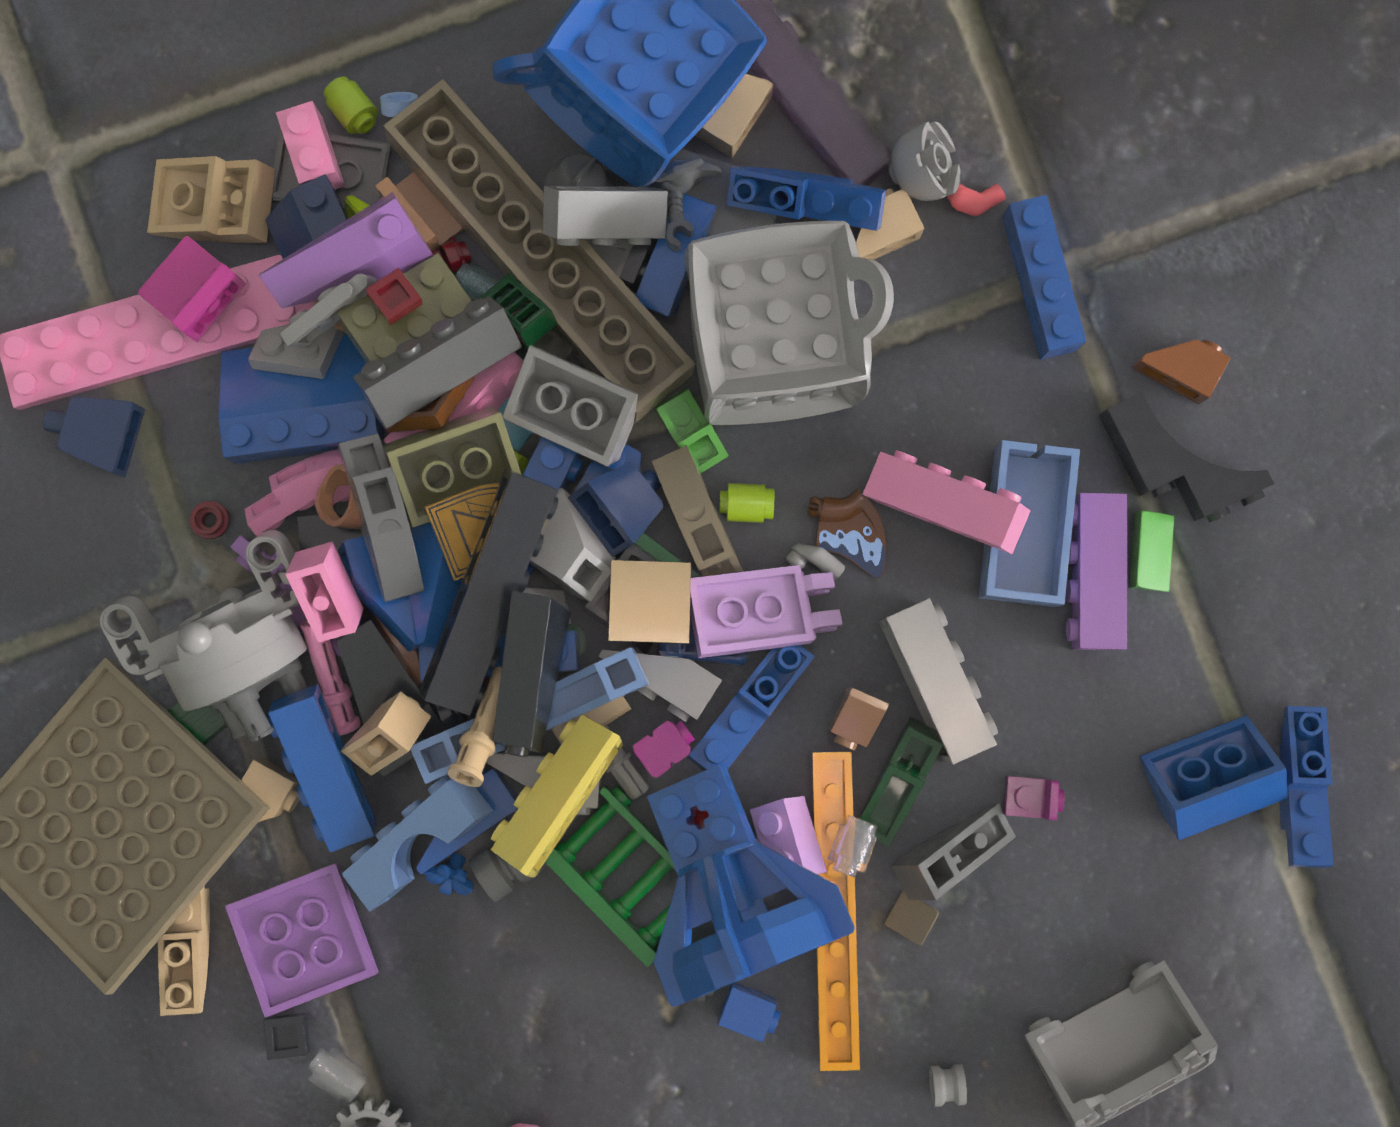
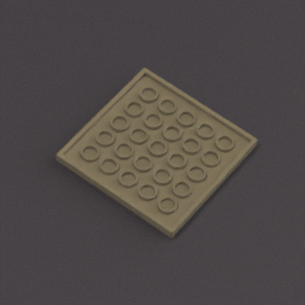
[0,657,270,995]

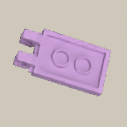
[690,565,843,658]

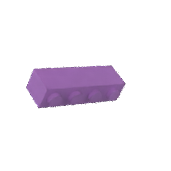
[1066,493,1127,651]

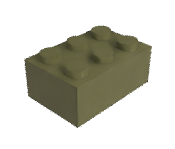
[337,253,472,364]
[382,406,521,528]

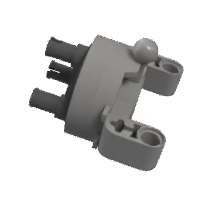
[100,530,309,742]

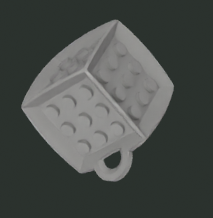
[684,221,894,425]

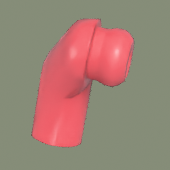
[947,183,1006,217]

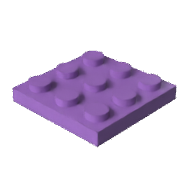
[225,862,379,1018]

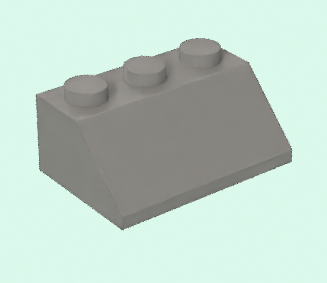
[502,345,638,466]

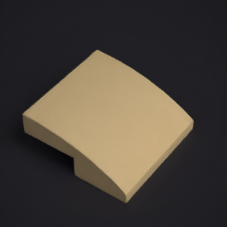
[608,560,691,643]

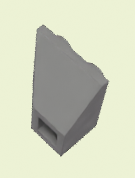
[529,488,615,602]

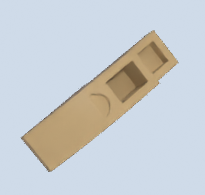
[158,886,210,1016]

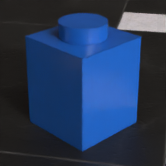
[718,982,781,1043]

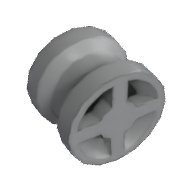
[929,1064,967,1107]

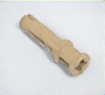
[447,667,502,787]

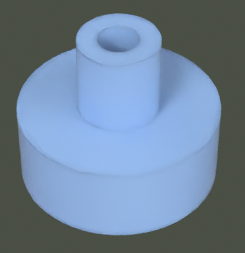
[380,92,418,118]

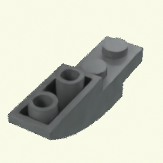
[338,434,424,603]

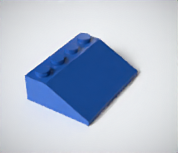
[219,335,386,464]

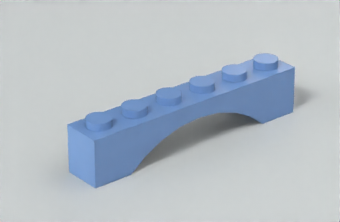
[410,647,649,784]

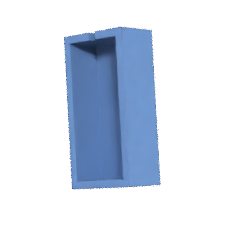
[978,440,1080,607]

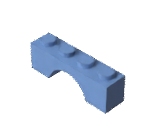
[342,775,493,912]

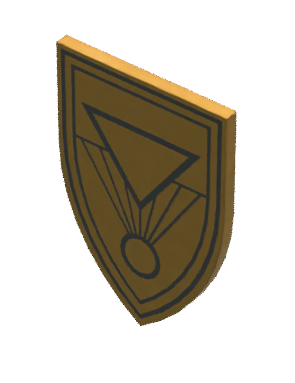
[424,483,499,581]

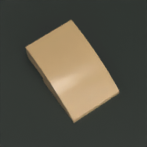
[147,156,275,243]

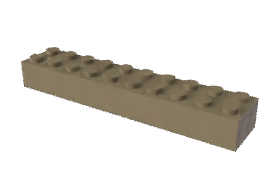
[383,79,695,423]

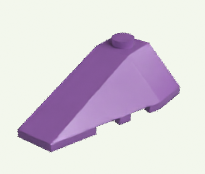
[259,192,434,308]

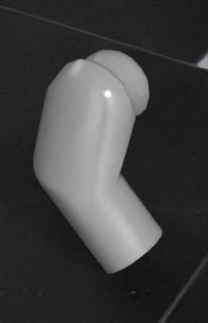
[786,543,845,580]

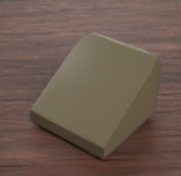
[884,890,939,946]

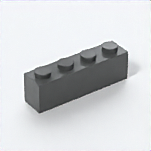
[353,296,522,429]

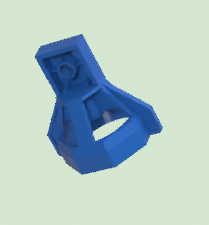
[647,765,855,1007]

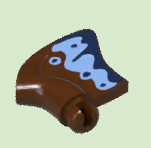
[807,488,886,578]

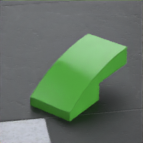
[654,388,729,474]

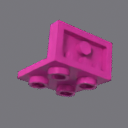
[138,236,246,342]

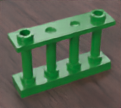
[545,785,676,968]

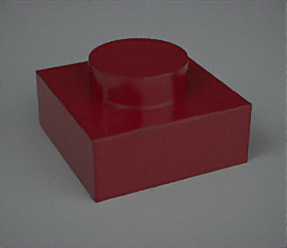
[365,268,423,326]

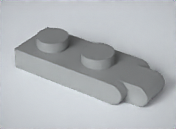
[280,274,377,348]

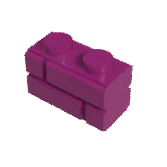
[633,720,695,778]

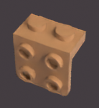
[375,172,464,252]

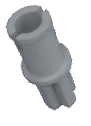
[605,725,649,800]

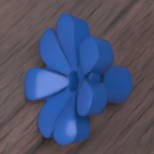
[424,854,474,896]

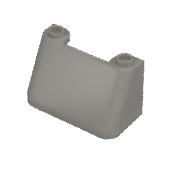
[1025,961,1218,1127]

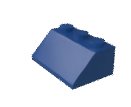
[1140,715,1288,840]

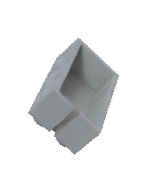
[879,598,998,765]

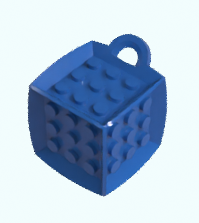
[492,0,767,187]

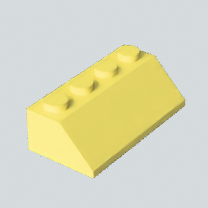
[491,715,623,878]

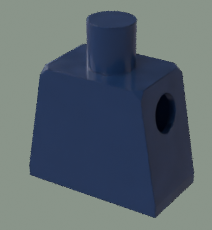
[43,397,145,478]
[568,463,663,557]

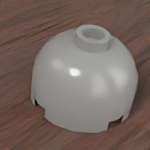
[889,121,960,202]

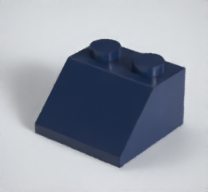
[265,174,349,259]

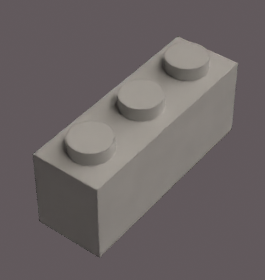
[543,186,668,246]

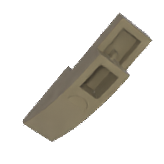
[652,445,744,577]

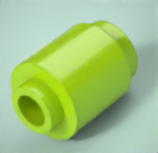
[324,76,378,134]
[719,483,775,523]

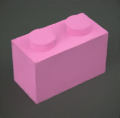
[276,101,345,190]
[285,541,364,643]

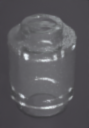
[828,815,878,877]
[307,1046,368,1104]

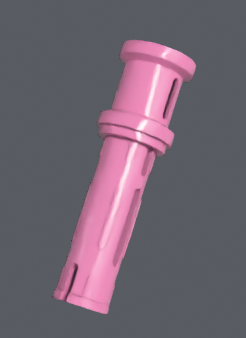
[300,620,361,736]

